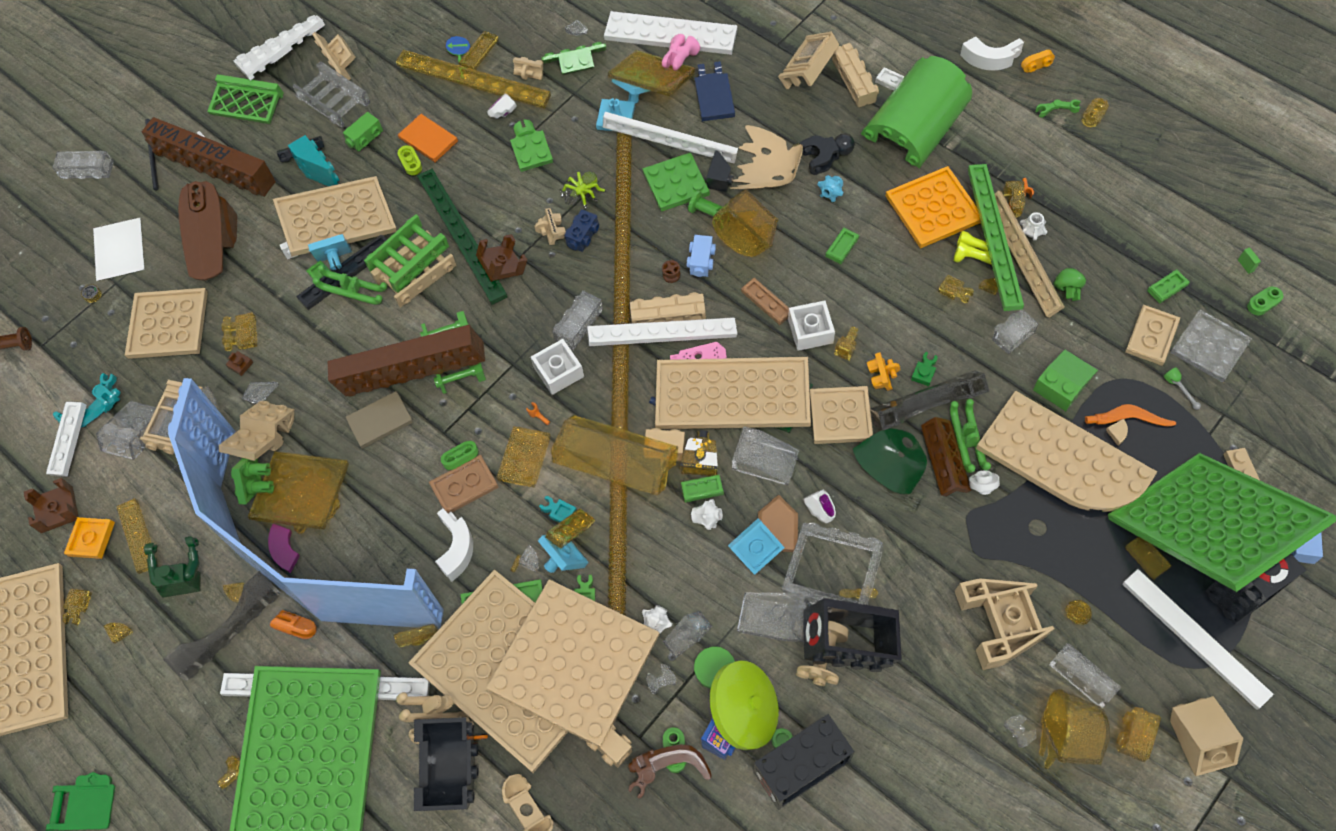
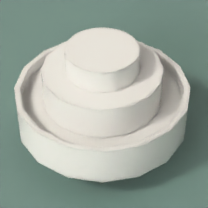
[969,471,1000,495]

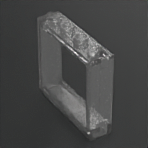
[782,523,883,605]

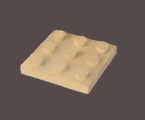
[810,386,873,444]

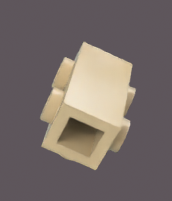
[586,725,632,768]

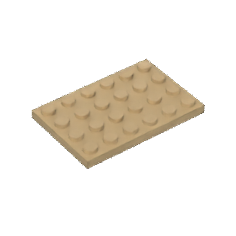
[273,176,396,257]

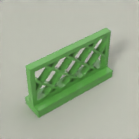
[207,74,284,124]

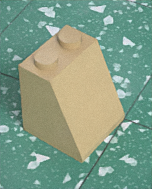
[1170,696,1243,776]

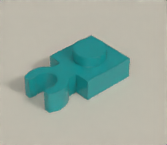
[539,496,577,526]

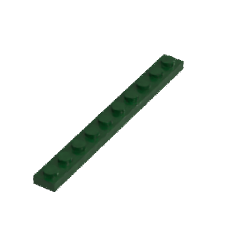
[417,168,508,305]

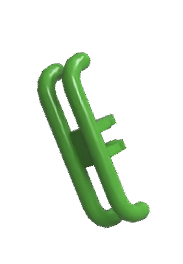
[313,265,387,305]
[950,399,991,473]

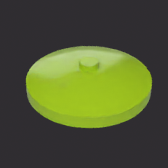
[710,661,779,750]

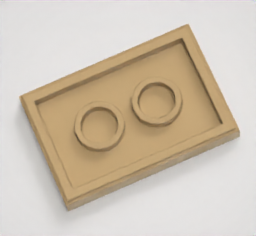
[1125,305,1180,366]

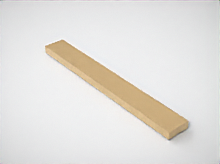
[995,190,1064,318]

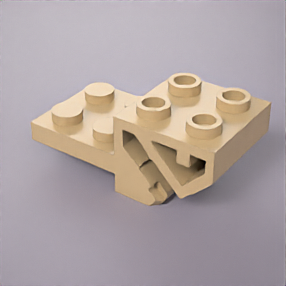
[219,401,294,461]

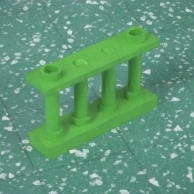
[364,214,449,293]
[420,311,486,394]

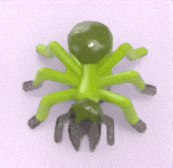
[559,171,606,210]

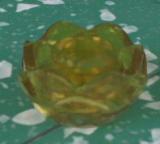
[1065,600,1092,625]

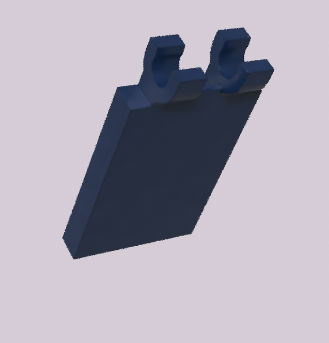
[694,61,735,122]

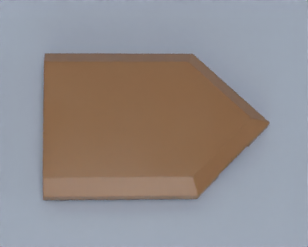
[758,495,798,552]

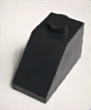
[706,150,734,192]

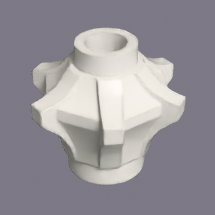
[1020,213,1048,240]
[691,499,723,530]
[642,605,673,634]

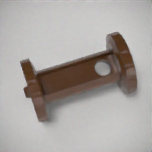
[0,327,32,351]

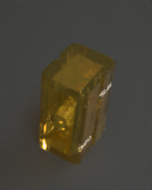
[1117,707,1161,762]

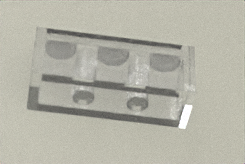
[53,151,114,179]
[553,291,603,350]
[1049,643,1121,709]

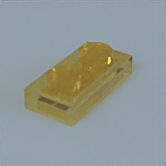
[1125,537,1171,580]

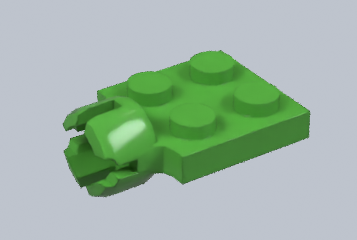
[510,120,553,172]

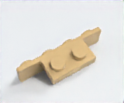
[312,32,356,81]

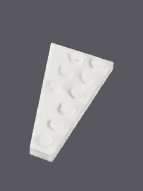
[233,15,325,80]

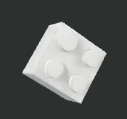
[788,301,835,351]
[531,339,584,395]

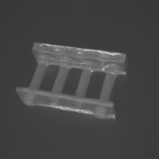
[293,61,370,128]

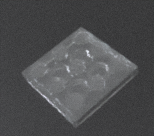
[1170,310,1252,383]

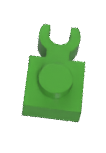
[574,575,596,601]

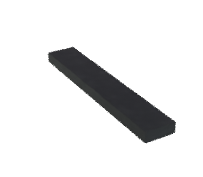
[296,235,387,310]

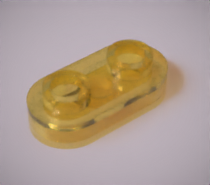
[1082,98,1109,127]

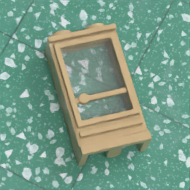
[778,31,839,89]
[140,380,209,455]

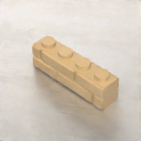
[831,43,879,107]
[630,292,706,324]

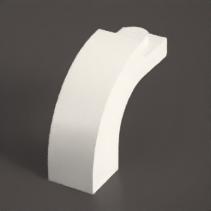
[960,37,1024,70]
[435,509,473,582]

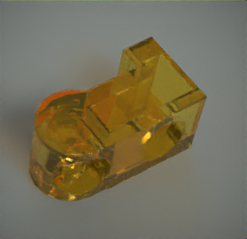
[1003,181,1026,217]

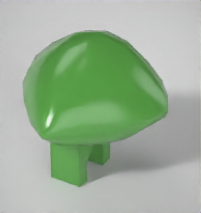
[1053,268,1086,301]

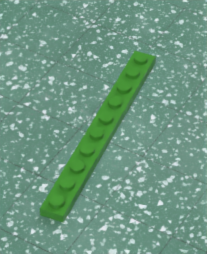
[968,164,1024,311]

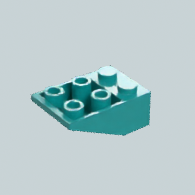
[288,135,340,187]

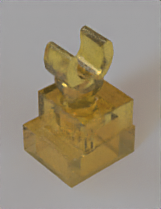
[834,326,859,361]

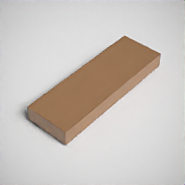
[741,278,789,325]

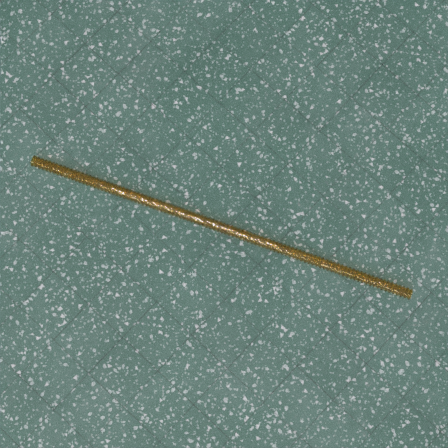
[608,132,632,616]

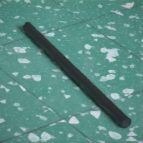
[145,119,159,191]

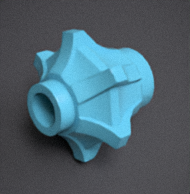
[817,175,844,202]

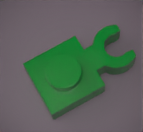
[911,352,938,386]

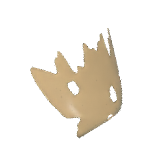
[730,125,803,189]

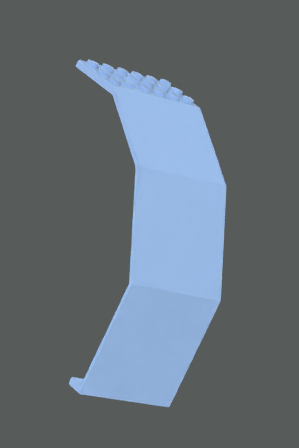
[168,378,444,629]

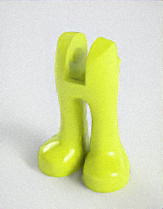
[953,231,992,265]

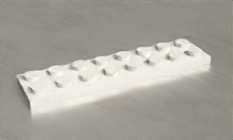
[604,11,737,55]

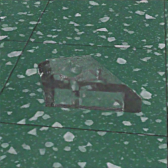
[242,382,279,404]

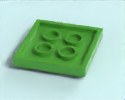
[642,152,710,212]

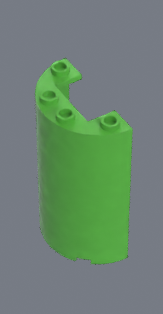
[861,56,972,168]

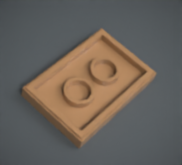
[429,454,499,513]

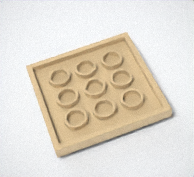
[125,288,208,359]

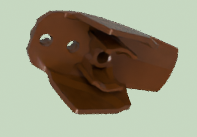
[178,181,237,280]

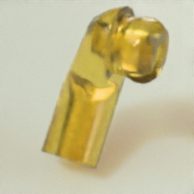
[217,756,240,789]

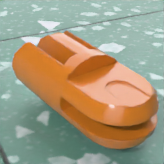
[270,610,316,639]

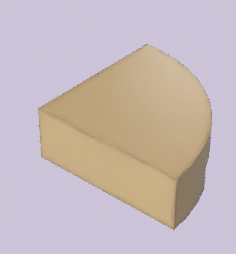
[1106,419,1128,446]

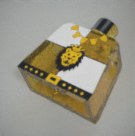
[680,430,718,476]

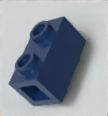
[564,209,600,252]

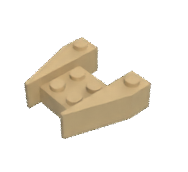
[955,579,1054,670]

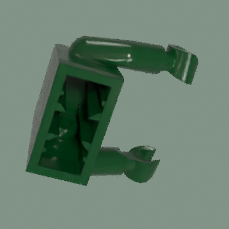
[144,536,201,598]

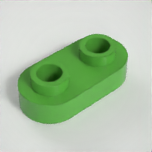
[1247,286,1284,316]
[441,441,479,470]
[663,728,686,773]

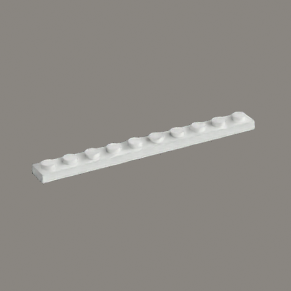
[220,673,430,700]

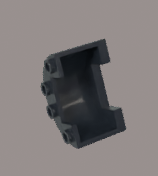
[414,717,479,811]

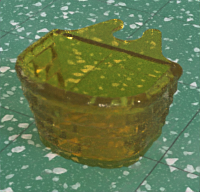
[712,189,778,257]
[1039,689,1110,769]

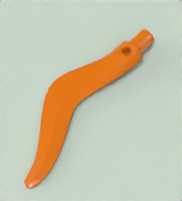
[1085,404,1176,426]

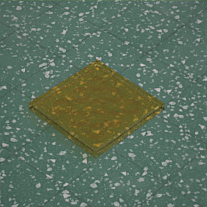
[608,50,696,97]
[248,451,349,530]

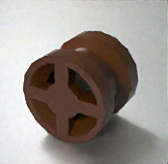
[662,260,680,283]

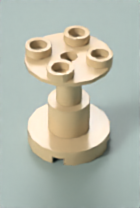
[796,621,849,686]

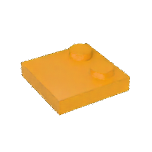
[64,517,115,559]

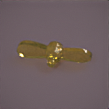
[839,588,878,599]

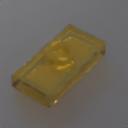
[394,624,438,648]

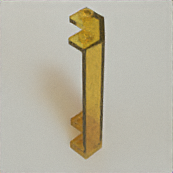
[551,415,678,496]

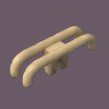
[396,692,469,722]

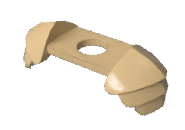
[502,774,553,831]

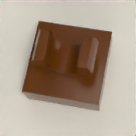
[225,351,253,376]

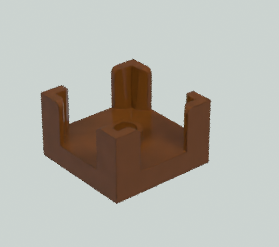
[476,234,527,281]
[24,478,79,533]

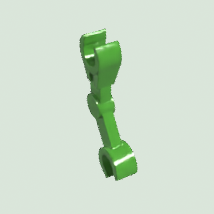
[1035,99,1081,117]

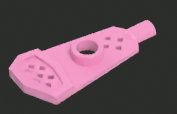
[670,342,727,360]

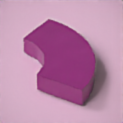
[268,524,300,573]

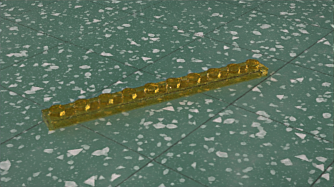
[396,50,551,108]

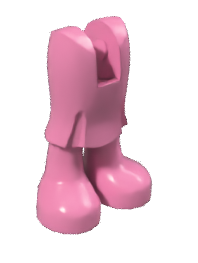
[662,34,701,71]

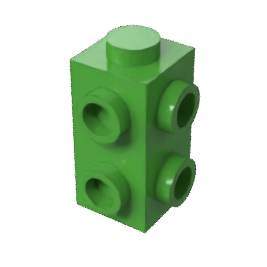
[343,112,383,152]

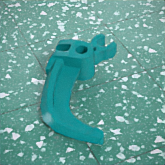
[53,373,121,428]

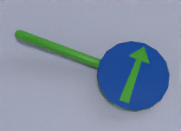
[446,36,470,80]

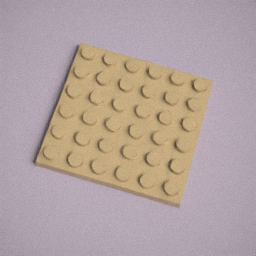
[486,580,660,748]

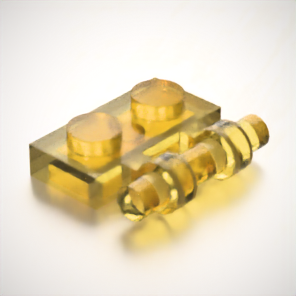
[221,312,257,351]

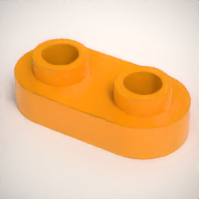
[1021,50,1055,73]

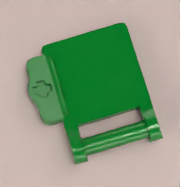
[46,772,115,831]

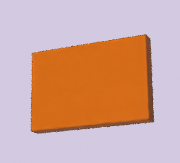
[398,114,458,162]

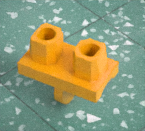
[867,352,900,391]

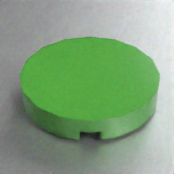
[694,647,735,689]

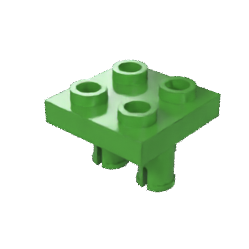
[231,458,274,504]

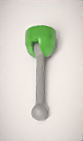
[1163,367,1201,410]

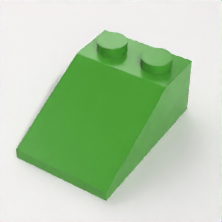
[1033,350,1098,412]

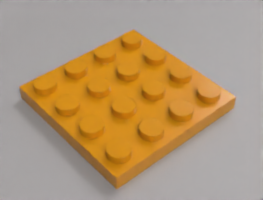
[885,166,981,249]

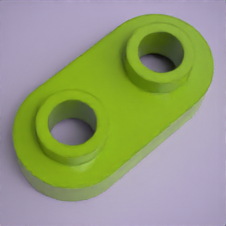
[398,145,422,175]

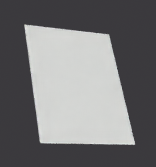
[93,218,144,281]

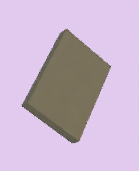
[346,391,413,449]

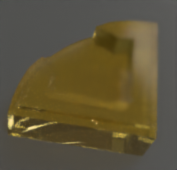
[979,277,998,295]
[223,583,245,604]
[104,623,133,644]

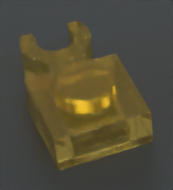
[938,275,974,304]
[63,589,92,626]

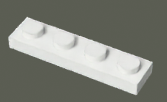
[46,402,87,477]

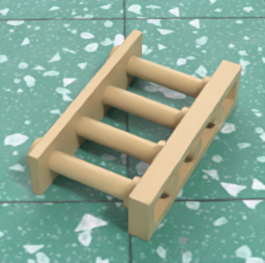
[371,230,457,308]

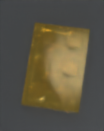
[497,426,551,488]

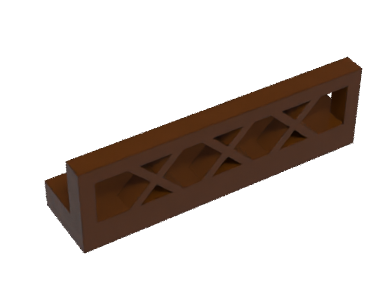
[921,417,971,496]

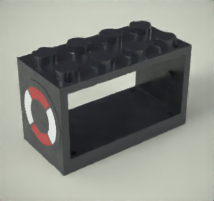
[1205,554,1307,624]
[803,598,902,672]
[754,714,855,810]

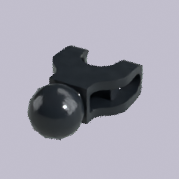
[799,133,855,175]

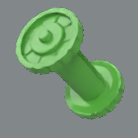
[688,190,732,226]

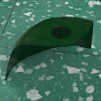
[853,428,927,494]

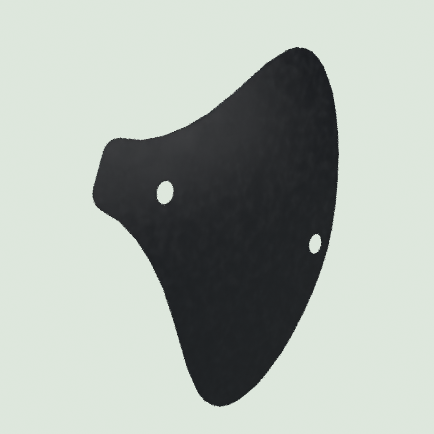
[966,378,1252,669]

